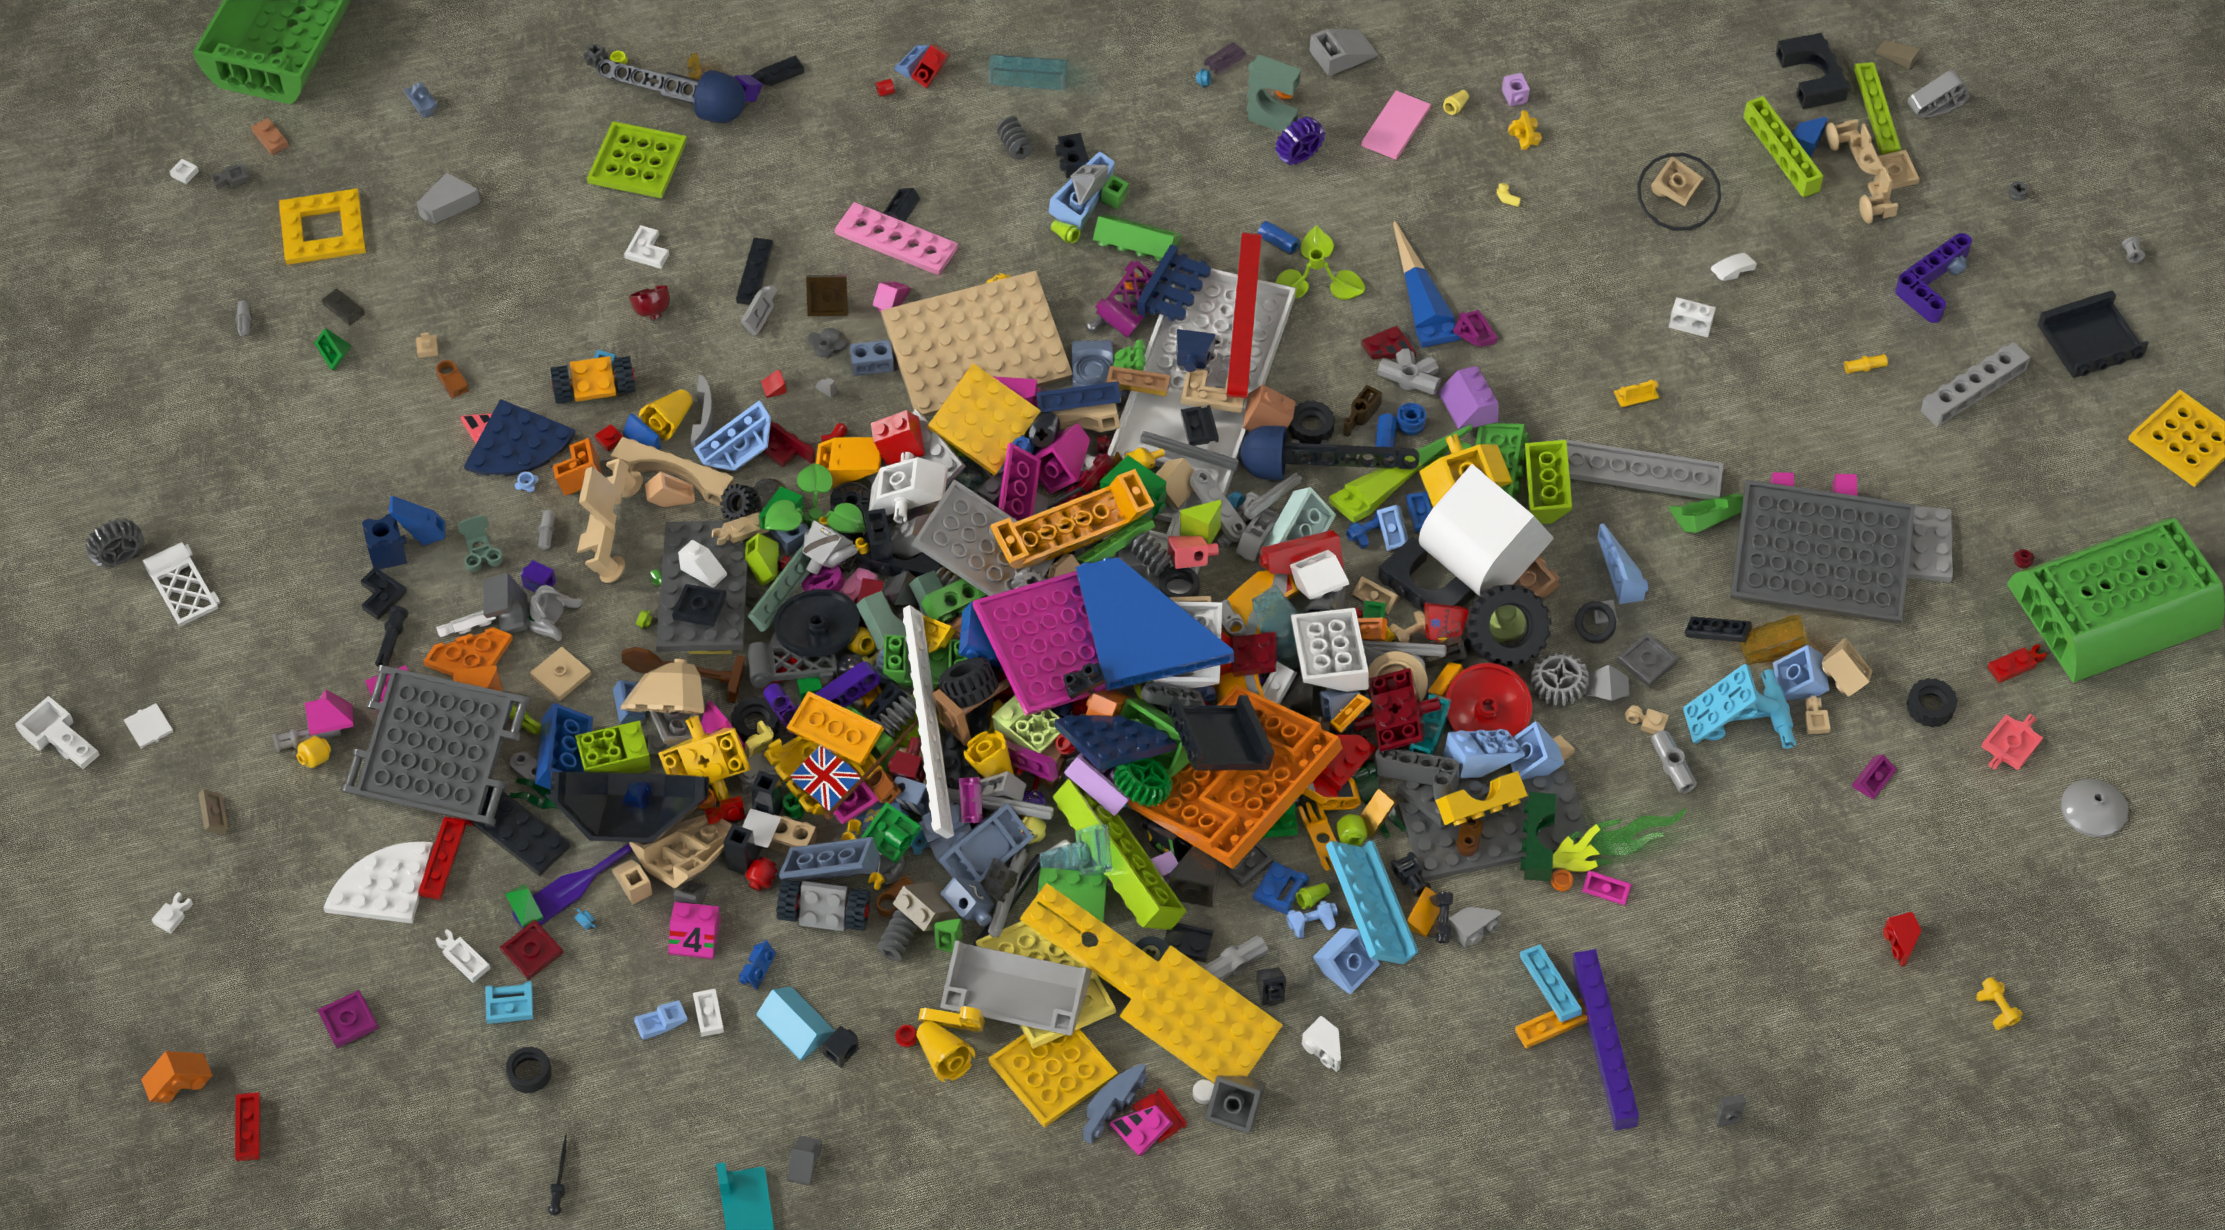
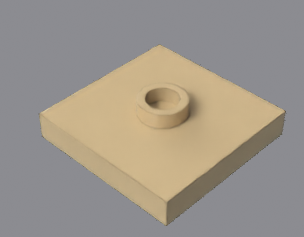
[530,647,592,701]

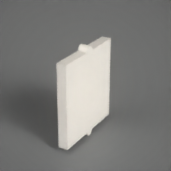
[124,703,173,748]

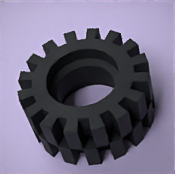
[720,484,760,521]

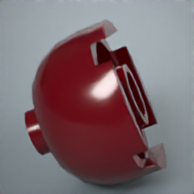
[629,285,670,320]

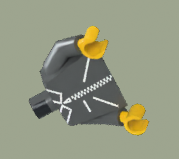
[840,832,911,890]

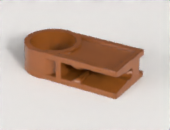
[436,360,469,398]
[868,768,901,804]
[876,875,914,917]

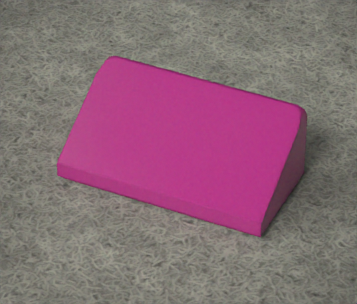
[1582,870,1632,905]

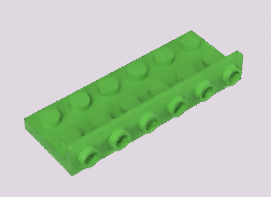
[1475,423,1529,502]

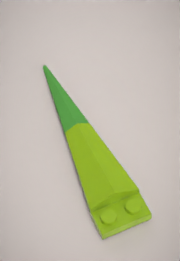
[1329,424,1472,523]

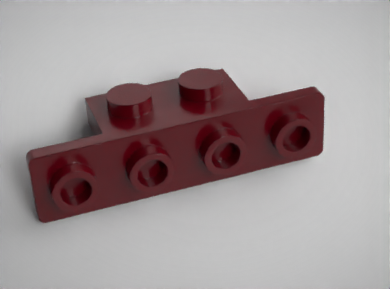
[762,421,815,467]

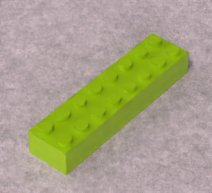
[1053,778,1187,930]

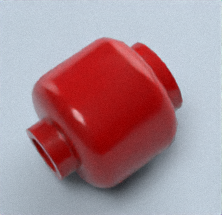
[745,857,778,892]

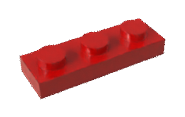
[235,1092,261,1162]

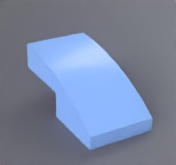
[634,1000,688,1040]

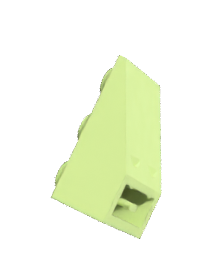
[992,695,1061,754]

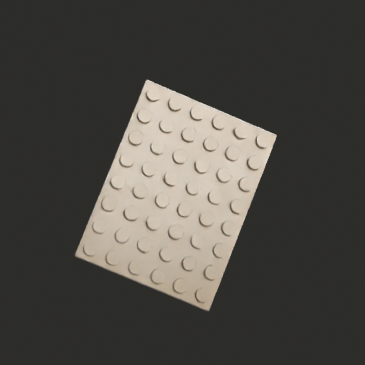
[881,271,1073,417]

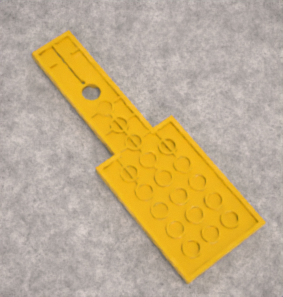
[1020,883,1283,1084]

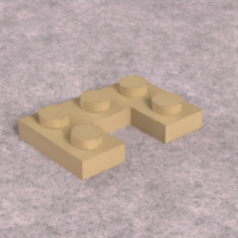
[1181,368,1245,413]

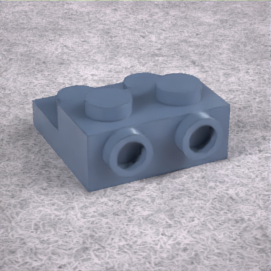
[919,802,972,864]

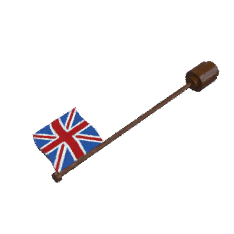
[791,684,942,820]

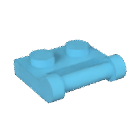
[485,981,533,1024]

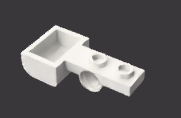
[15,696,100,769]

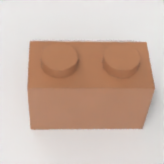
[1243,385,1296,432]

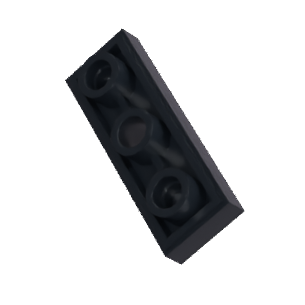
[1684,616,1753,642]

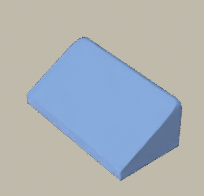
[1377,505,1408,551]

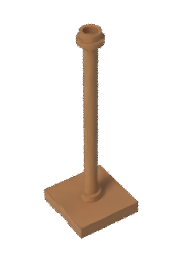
[932,678,1011,746]

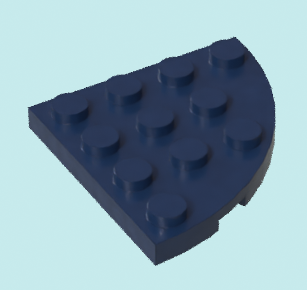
[464,399,576,476]
[1055,715,1177,770]

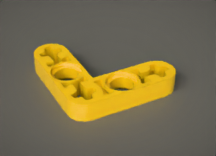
[918,1006,985,1032]

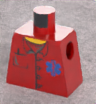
[1424,602,1469,654]

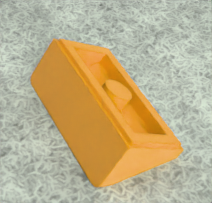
[1428,662,1464,698]
[1330,694,1371,734]
[1407,887,1440,937]

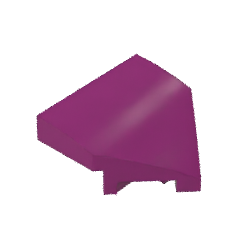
[1453,309,1498,347]

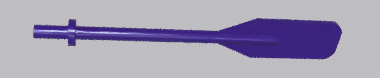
[513,820,683,929]

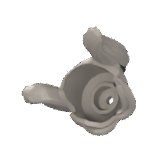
[527,585,583,641]

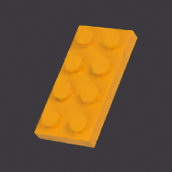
[786,691,884,766]

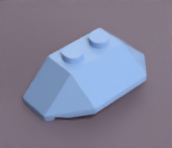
[693,400,771,472]

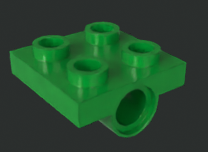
[861,802,923,864]

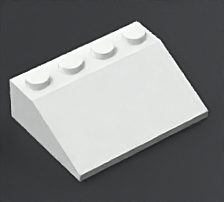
[1154,602,1222,689]
[1291,608,1369,692]

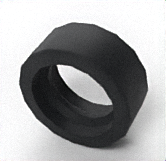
[1159,566,1200,597]
[1575,601,1617,643]
[506,1047,551,1093]

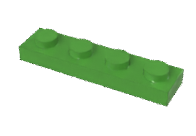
[1076,516,1155,565]

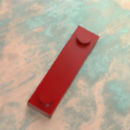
[418,816,467,900]

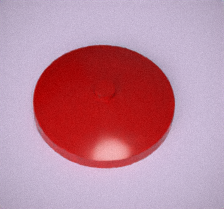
[1445,663,1532,737]

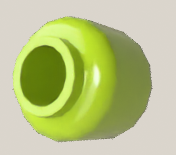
[1337,814,1367,846]

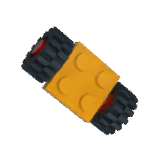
[550,356,636,404]

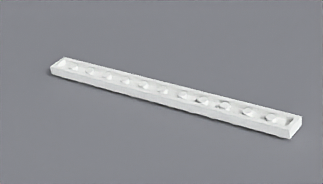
[903,605,954,839]

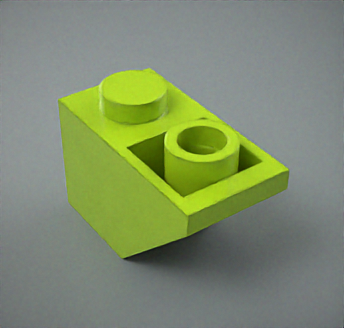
[745,533,779,586]

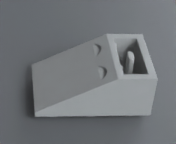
[1310,29,1378,76]

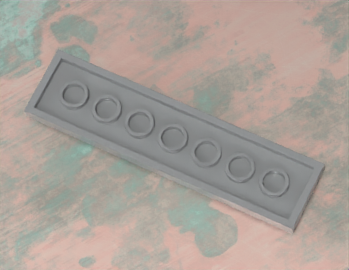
[1558,439,1724,499]

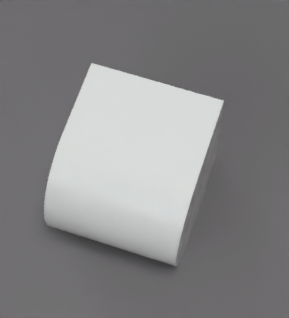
[1419,464,1554,596]

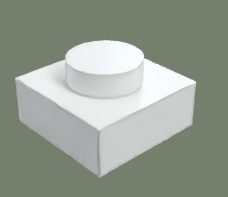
[169,159,199,184]

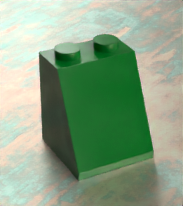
[1100,455,1167,519]

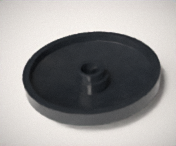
[774,589,861,657]

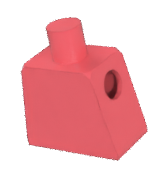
[1168,536,1219,569]

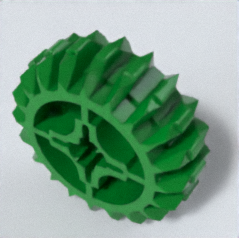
[1113,758,1173,807]

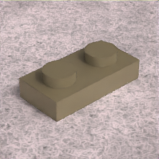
[199,789,228,835]

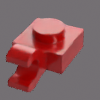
[705,796,745,825]

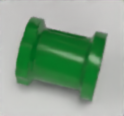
[782,793,804,821]

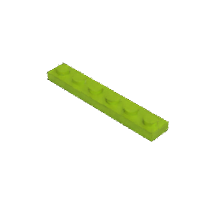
[1854,62,1901,155]

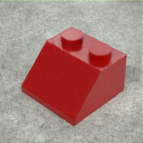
[871,410,925,466]

